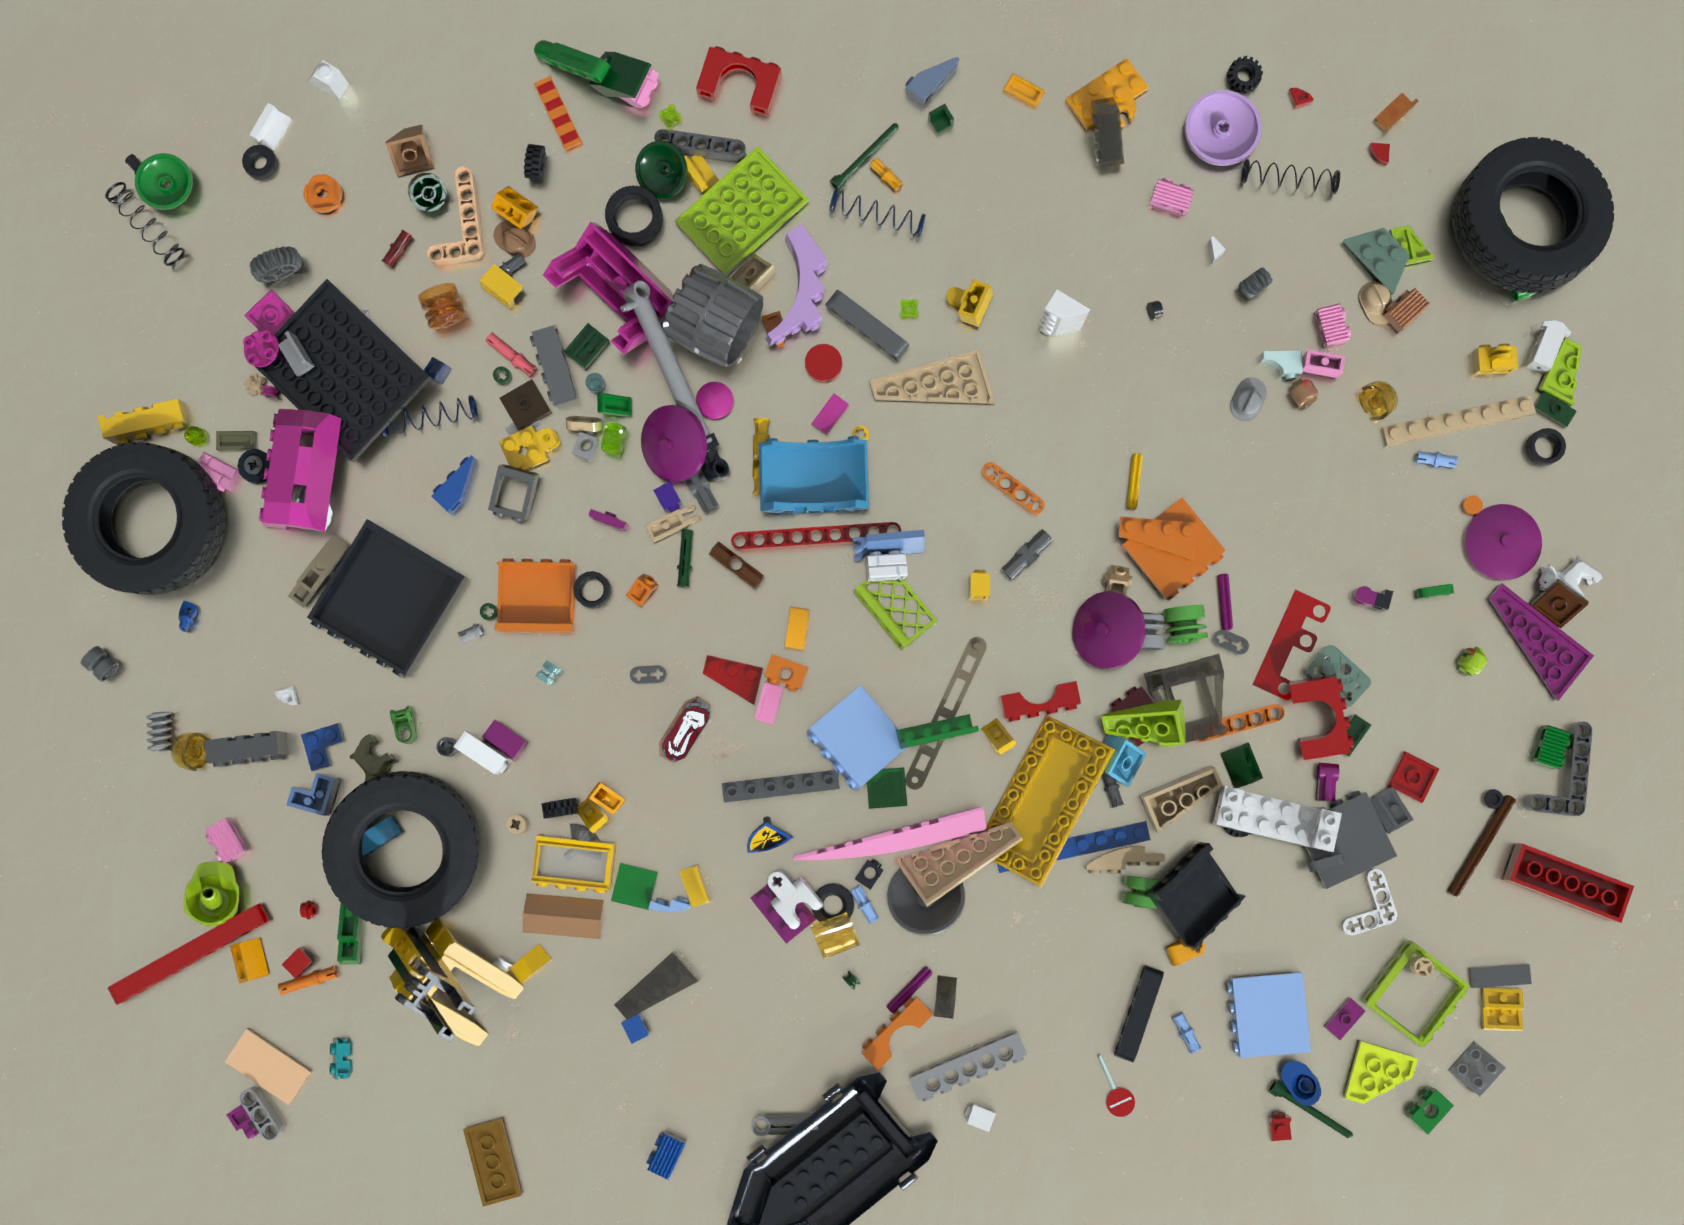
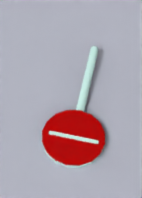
[1098,1055,1135,1117]

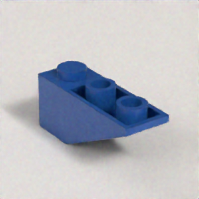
[431,455,477,514]

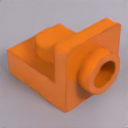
[626,574,658,607]

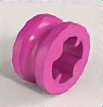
[260,385,279,399]

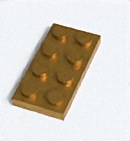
[463,1118,522,1207]

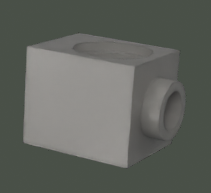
[572,431,600,462]

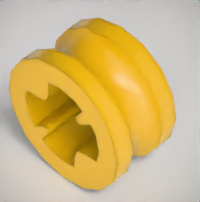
[852,425,869,440]

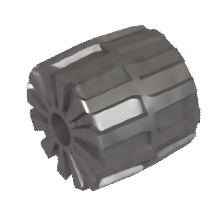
[663,264,764,367]

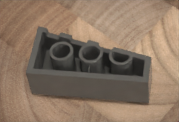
[530,325,577,406]
[204,731,289,767]

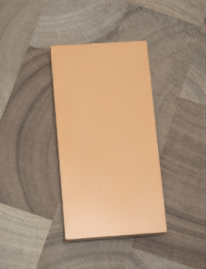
[225,1028,312,1105]

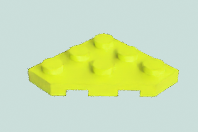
[1344,1040,1418,1104]

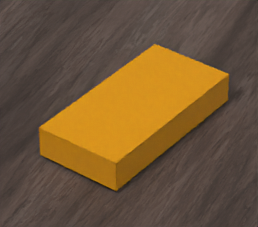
[1003,73,1045,109]

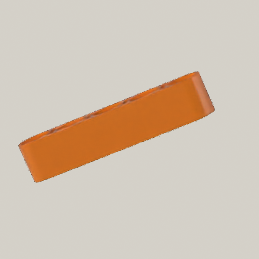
[1190,704,1285,742]

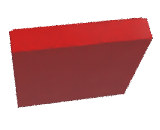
[1386,751,1439,803]

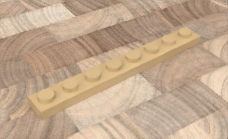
[1381,395,1536,446]

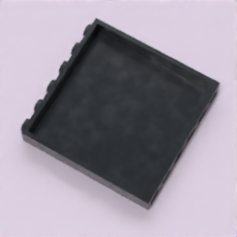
[307,519,468,678]

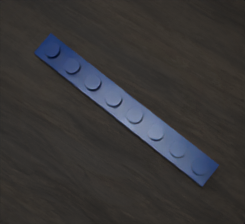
[997,821,1151,873]

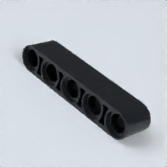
[1114,965,1164,1063]

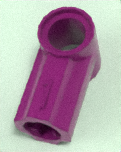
[1316,762,1340,801]

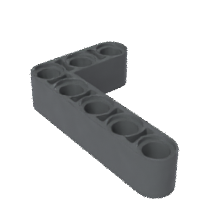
[1523,721,1592,816]

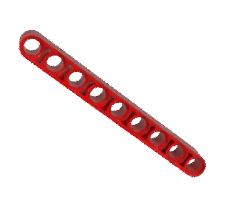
[731,522,901,551]
[107,903,270,1005]

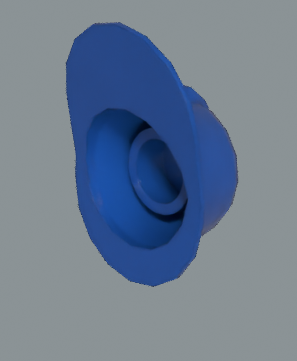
[1281,1061,1321,1106]

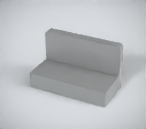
[278,331,315,377]

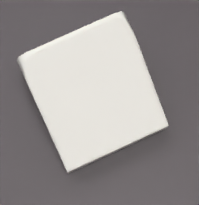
[1208,236,1225,263]

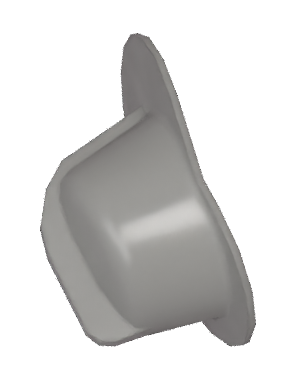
[1230,377,1267,421]

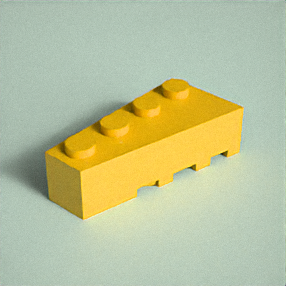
[97,399,189,445]

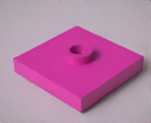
[244,289,295,335]

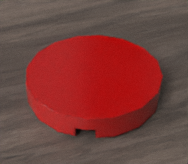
[805,344,842,382]

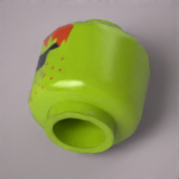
[1458,646,1488,676]

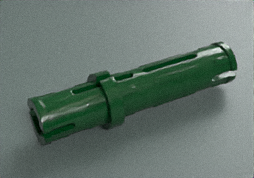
[677,529,693,588]

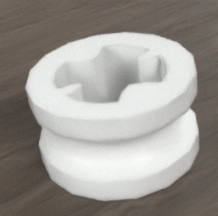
[492,955,513,973]

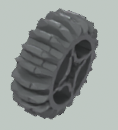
[249,246,302,283]

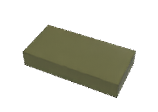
[216,431,256,451]

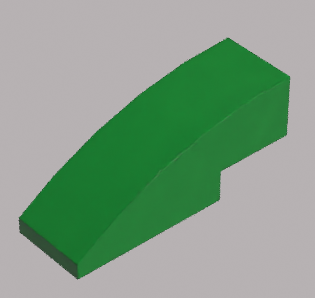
[337,903,362,965]

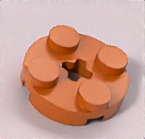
[303,174,343,213]

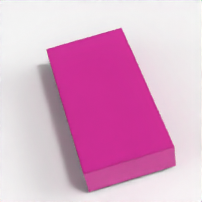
[811,393,849,435]

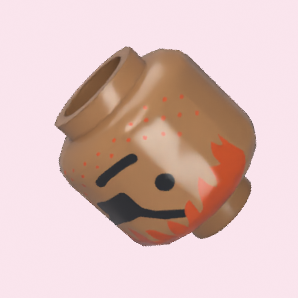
[1290,378,1318,407]

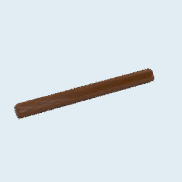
[1449,795,1516,897]

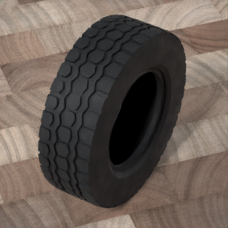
[1452,137,1614,293]
[62,442,225,595]
[322,771,480,929]

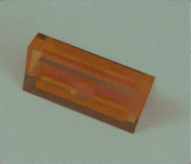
[1374,93,1419,133]

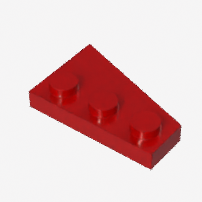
[703,655,763,706]

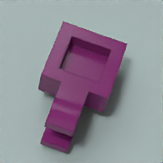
[226,1104,259,1139]

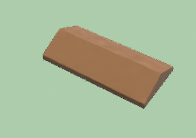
[523,893,604,939]

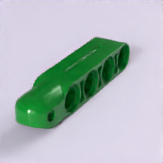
[534,40,611,83]

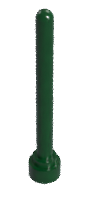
[829,123,899,192]
[1268,1079,1353,1139]

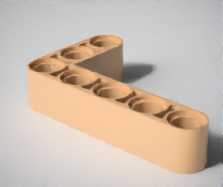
[427,166,484,266]

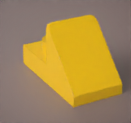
[981,718,1016,755]
[577,798,608,833]

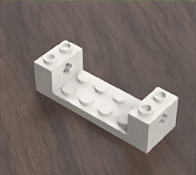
[1213,786,1342,852]

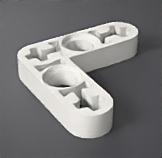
[1341,869,1397,935]

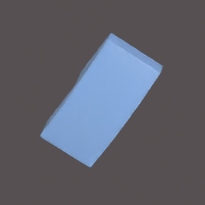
[648,896,691,912]

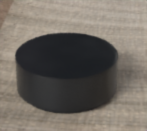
[1482,789,1503,809]

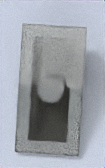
[933,975,957,1019]

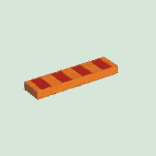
[534,76,582,151]

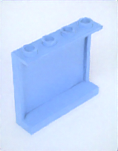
[806,685,906,791]
[1227,971,1311,1058]

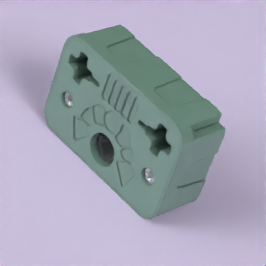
[1304,645,1371,707]

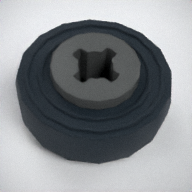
[237,449,270,483]

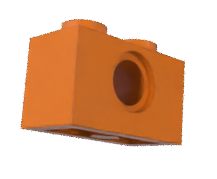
[764,654,808,692]

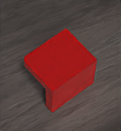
[281,947,312,978]

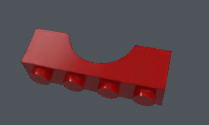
[1000,681,1081,722]

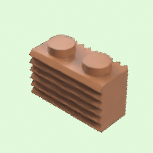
[1383,288,1430,333]

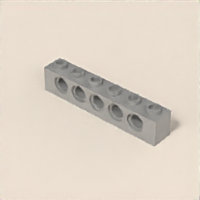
[909,1031,1027,1102]

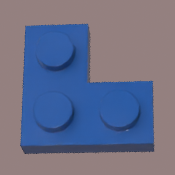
[301,723,345,771]

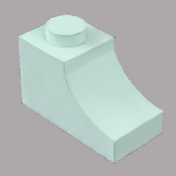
[1260,350,1303,380]

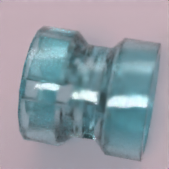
[585,373,606,395]
[535,660,562,686]

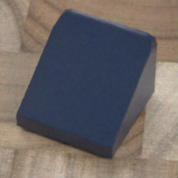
[424,357,452,384]

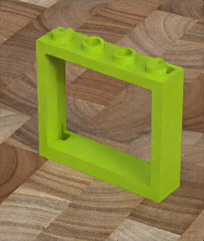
[1362,940,1470,1048]

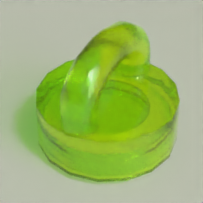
[184,426,206,445]

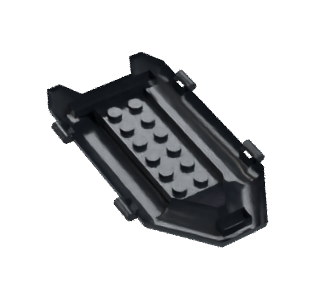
[727,1072,938,1225]

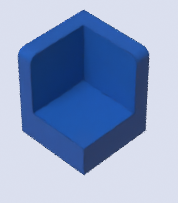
[621,1012,649,1044]

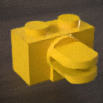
[946,279,994,327]
[1473,343,1518,374]

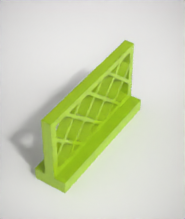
[853,579,938,651]

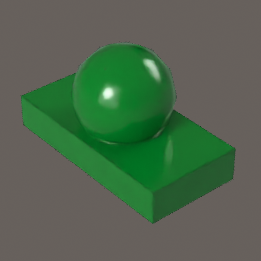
[597,393,632,417]

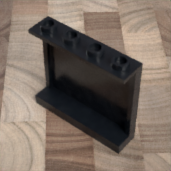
[1147,842,1246,949]

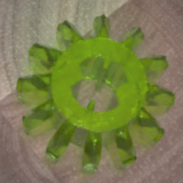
[601,422,627,455]

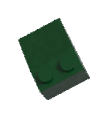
[589,51,651,98]

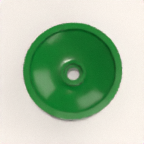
[135,153,193,210]

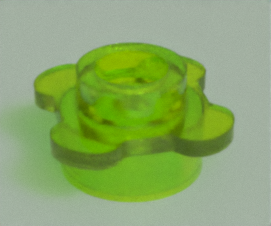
[659,104,681,127]
[900,299,919,318]

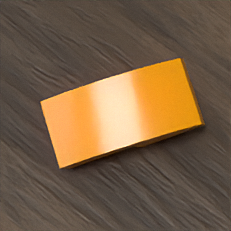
[784,606,809,650]

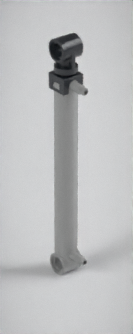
[620,281,729,481]

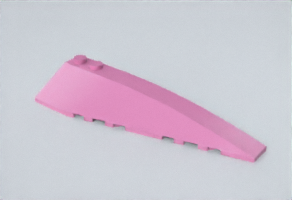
[793,807,986,860]

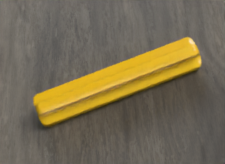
[1126,453,1143,510]

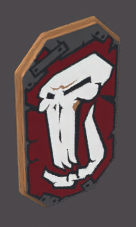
[659,696,711,763]

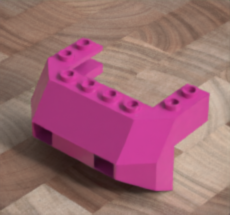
[543,222,675,355]
[259,409,341,532]

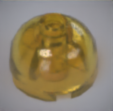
[1359,381,1398,420]
[171,732,208,771]

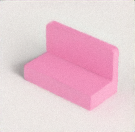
[754,682,784,725]

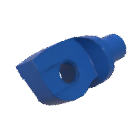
[178,600,197,632]

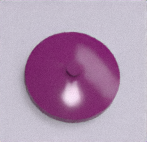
[641,405,707,482]
[1463,504,1542,581]
[1073,591,1146,669]

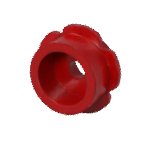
[300,900,317,920]

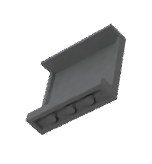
[1305,790,1397,889]

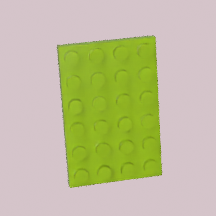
[675,146,809,275]

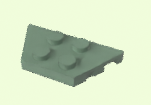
[1343,228,1410,295]

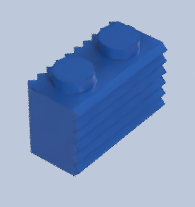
[646,1131,686,1180]

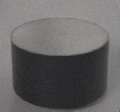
[1147,300,1163,319]

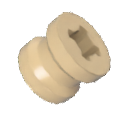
[506,815,527,834]
[1410,956,1434,977]

